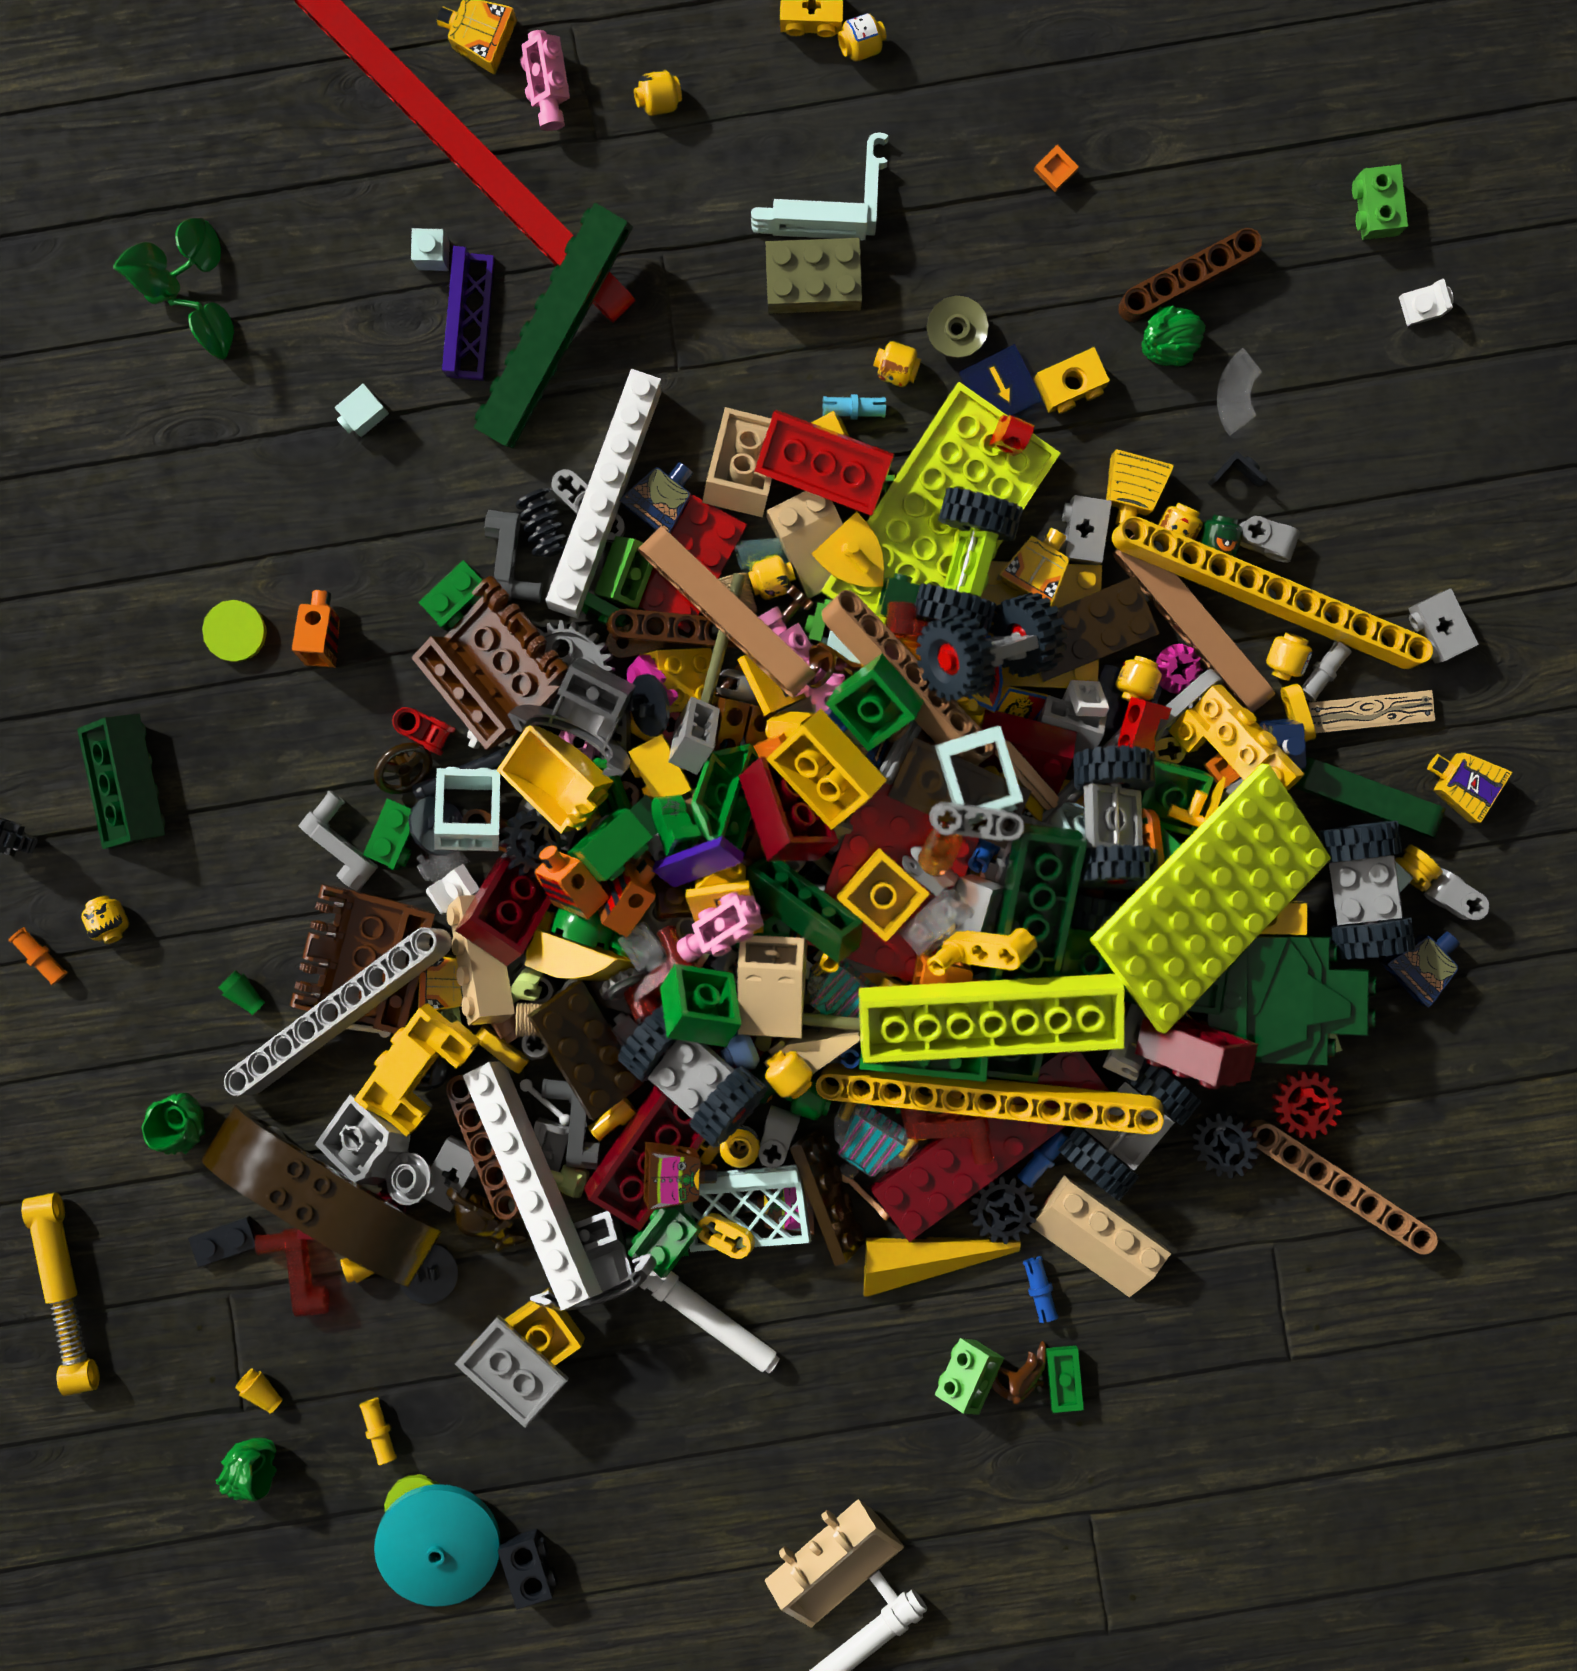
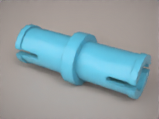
[822,394,886,420]

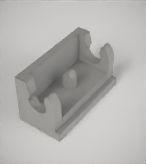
[1103,1004,1147,1082]
[533,1117,569,1172]

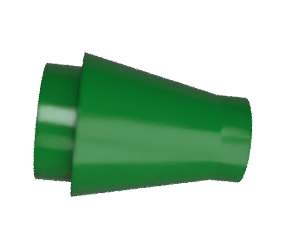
[218,970,265,1015]

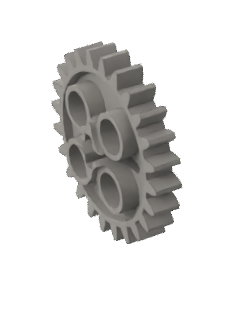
[537,621,615,709]

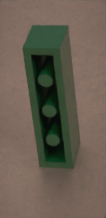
[746,855,864,964]

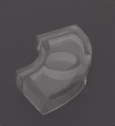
[1217,348,1262,436]

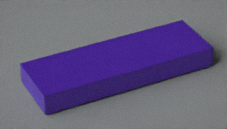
[652,836,744,887]

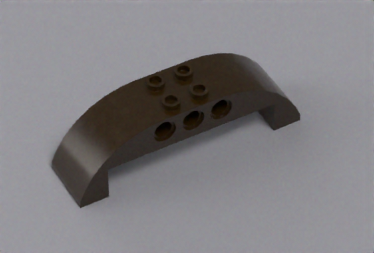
[201,1104,442,1287]

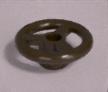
[374,742,433,794]

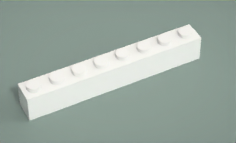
[546,369,662,619]
[463,1061,602,1311]

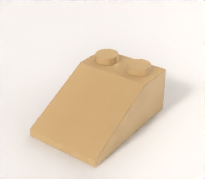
[702,407,772,517]
[766,491,843,599]
[763,1027,861,1074]

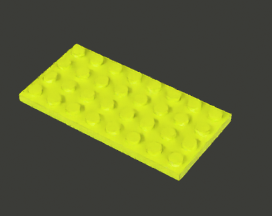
[820,382,1060,636]
[1090,763,1331,1034]

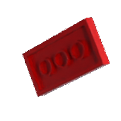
[754,410,895,516]
[638,495,747,634]

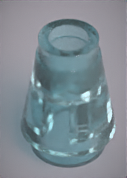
[735,537,783,571]

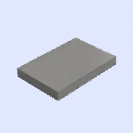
[455,1315,569,1428]

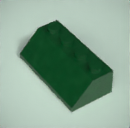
[77,713,165,849]

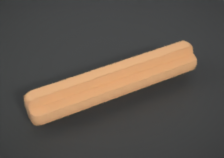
[995,741,1059,810]

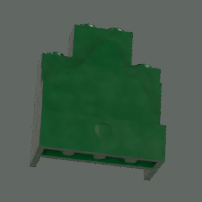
[1208,934,1376,1065]

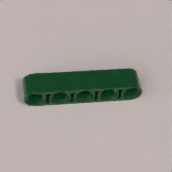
[1293,757,1446,838]

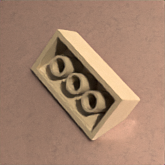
[1028,1175,1171,1297]

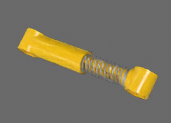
[21,1192,99,1396]

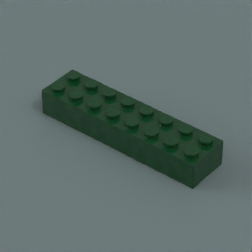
[985,823,1087,1082]

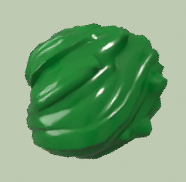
[1141,306,1206,367]
[142,1093,206,1155]
[216,1438,277,1502]

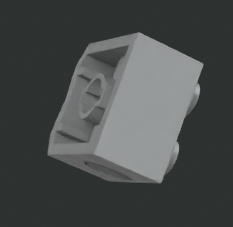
[315,1094,433,1205]

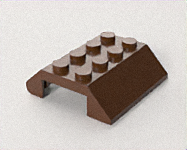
[411,576,569,750]
[290,884,436,1034]

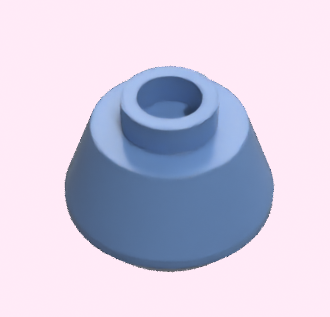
[720,1031,760,1070]

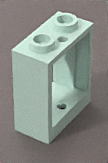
[935,726,1023,824]
[434,767,500,851]

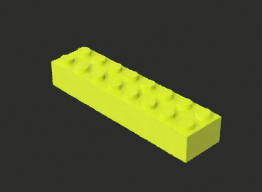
[859,974,1124,1063]

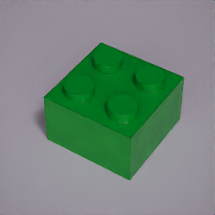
[826,653,924,751]
[1140,757,1214,836]
[567,808,653,882]
[660,964,742,1047]

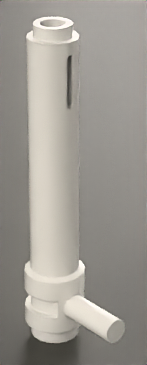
[640,1271,780,1373]
[809,1570,927,1671]

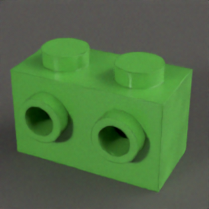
[1352,164,1408,240]
[594,536,653,609]
[935,1338,1004,1414]

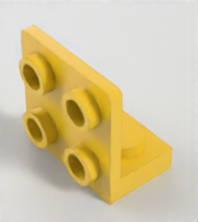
[642,648,716,713]

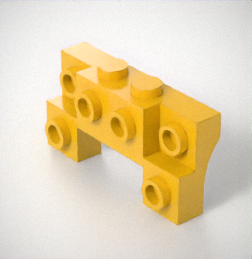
[1168,684,1305,791]
[354,1003,481,1137]

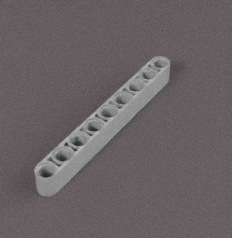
[224,928,452,1096]

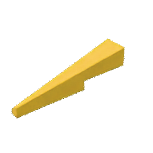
[864,1237,1021,1297]

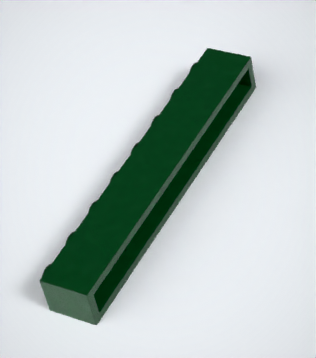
[473,203,633,448]

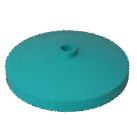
[374,1484,501,1606]

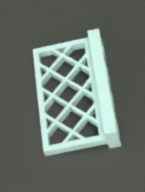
[684,1165,811,1252]

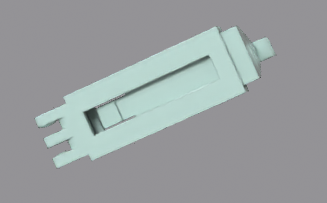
[751,132,889,240]

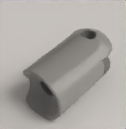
[716,669,760,706]
[902,846,959,899]

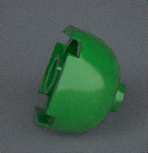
[550,908,614,950]

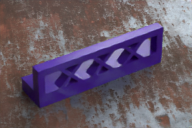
[442,246,495,381]

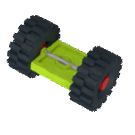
[912,488,1023,636]

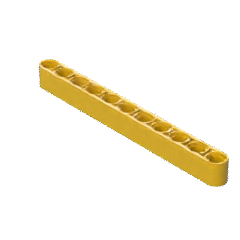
[1112,516,1433,669]
[816,1063,1164,1134]

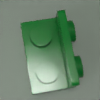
[418,560,483,630]
[363,798,413,870]
[627,1205,702,1278]

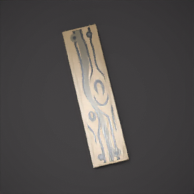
[1307,690,1435,733]

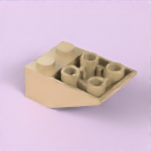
[738,936,808,1038]

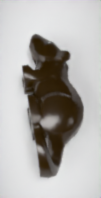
[446,1187,528,1251]

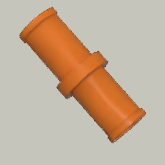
[8,927,68,985]

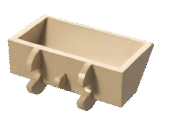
[764,1499,904,1628]

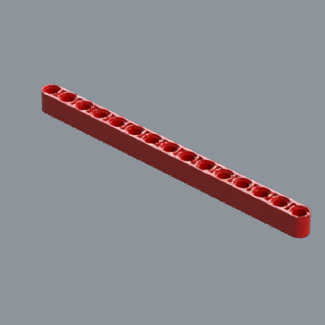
[294,0,635,323]

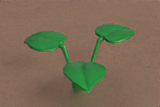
[113,218,234,360]

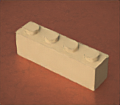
[446,895,515,1026]

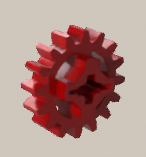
[1272,1070,1342,1139]

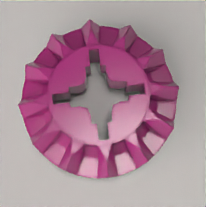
[1156,644,1203,694]

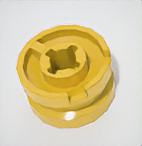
[1395,845,1443,892]

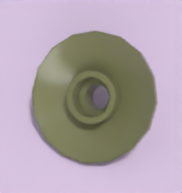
[927,295,989,358]

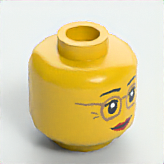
[1116,656,1162,702]

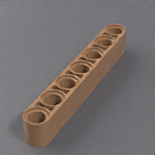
[638,527,816,698]
[1112,535,1275,713]
[822,590,994,766]
[1248,1120,1438,1254]

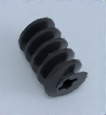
[516,488,568,557]

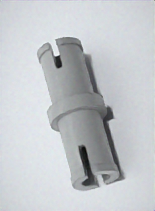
[1301,641,1351,702]

